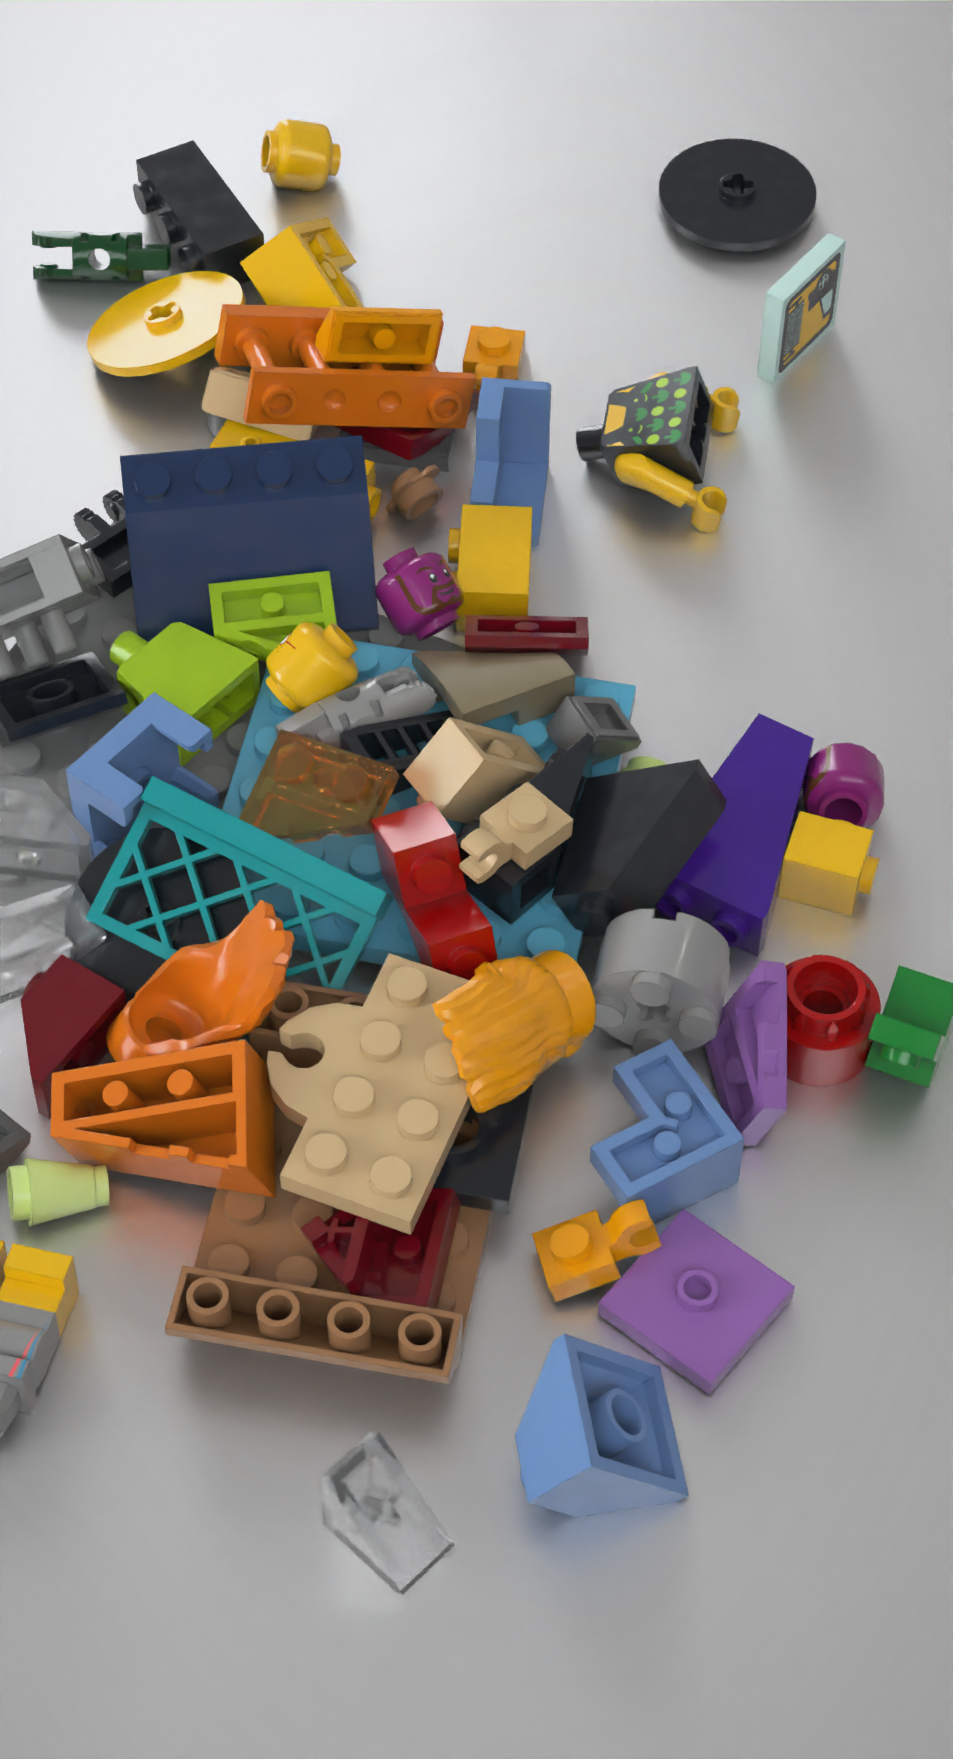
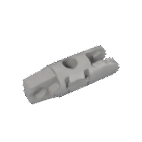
[275,666,438,766]

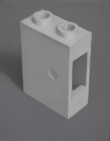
[0,534,105,681]

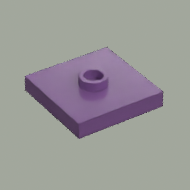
[597,1208,795,1395]

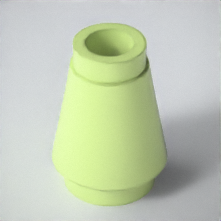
[7,1158,109,1227]

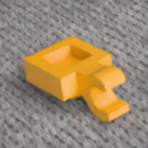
[463,325,525,406]
[532,1200,661,1302]

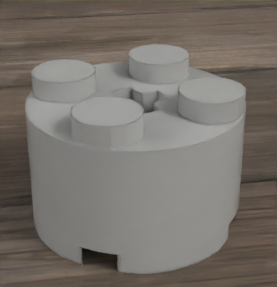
[591,909,730,1055]

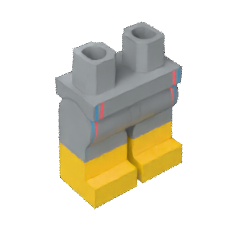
[0,1240,80,1438]

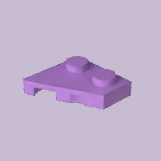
[704,960,787,1147]

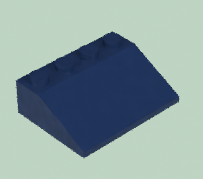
[120,435,379,642]

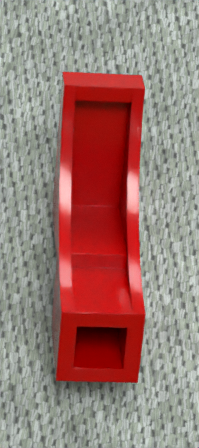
[371,801,498,980]

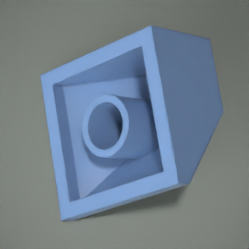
[515,1334,689,1517]

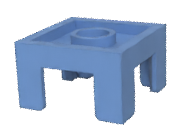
[66,692,220,859]

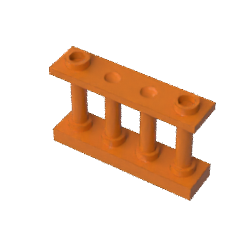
[214,304,476,429]

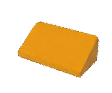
[315,306,443,364]

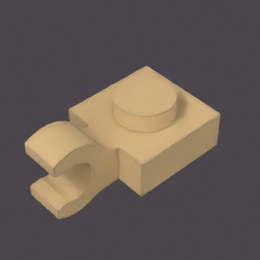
[459,781,574,884]

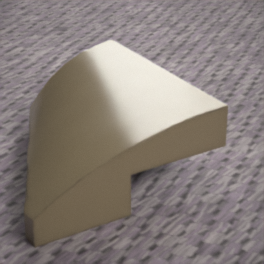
[412,651,576,726]

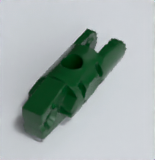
[31,231,171,281]

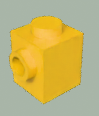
[778,811,880,916]

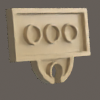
[267,953,471,1235]

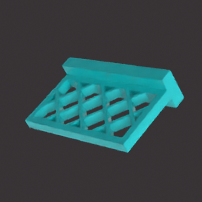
[85,776,393,990]

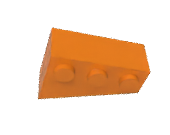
[50,1039,276,1198]

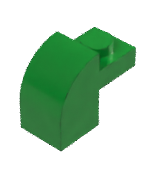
[865,965,953,1087]

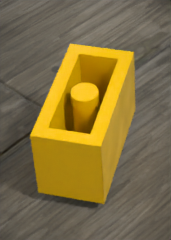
[448,504,533,632]

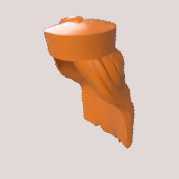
[106,899,295,1062]

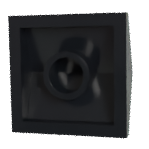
[0,651,128,748]

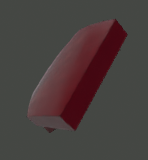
[300,1188,461,1309]

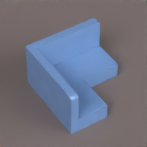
[470,377,552,547]
[590,1039,745,1224]

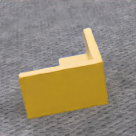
[240,217,364,308]

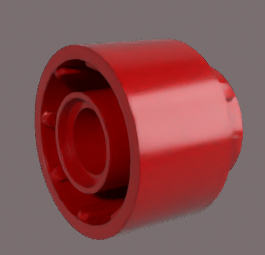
[785,954,881,1087]

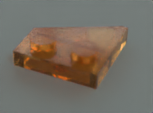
[239,729,400,844]

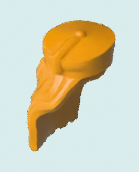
[432,950,596,1113]

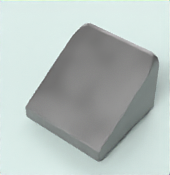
[546,696,642,766]

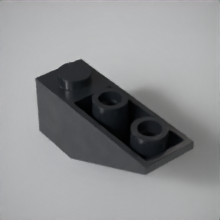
[457,733,594,925]

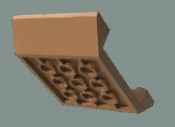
[165,981,493,1384]

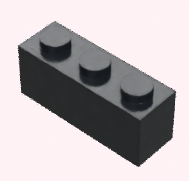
[133,140,264,284]

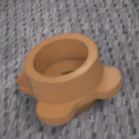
[385,464,443,520]

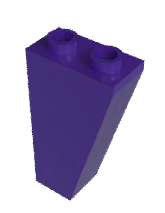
[655,713,814,957]

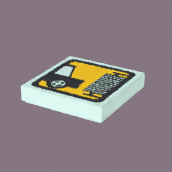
[757,233,846,384]

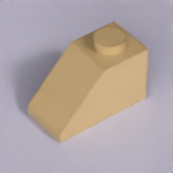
[403,717,545,824]

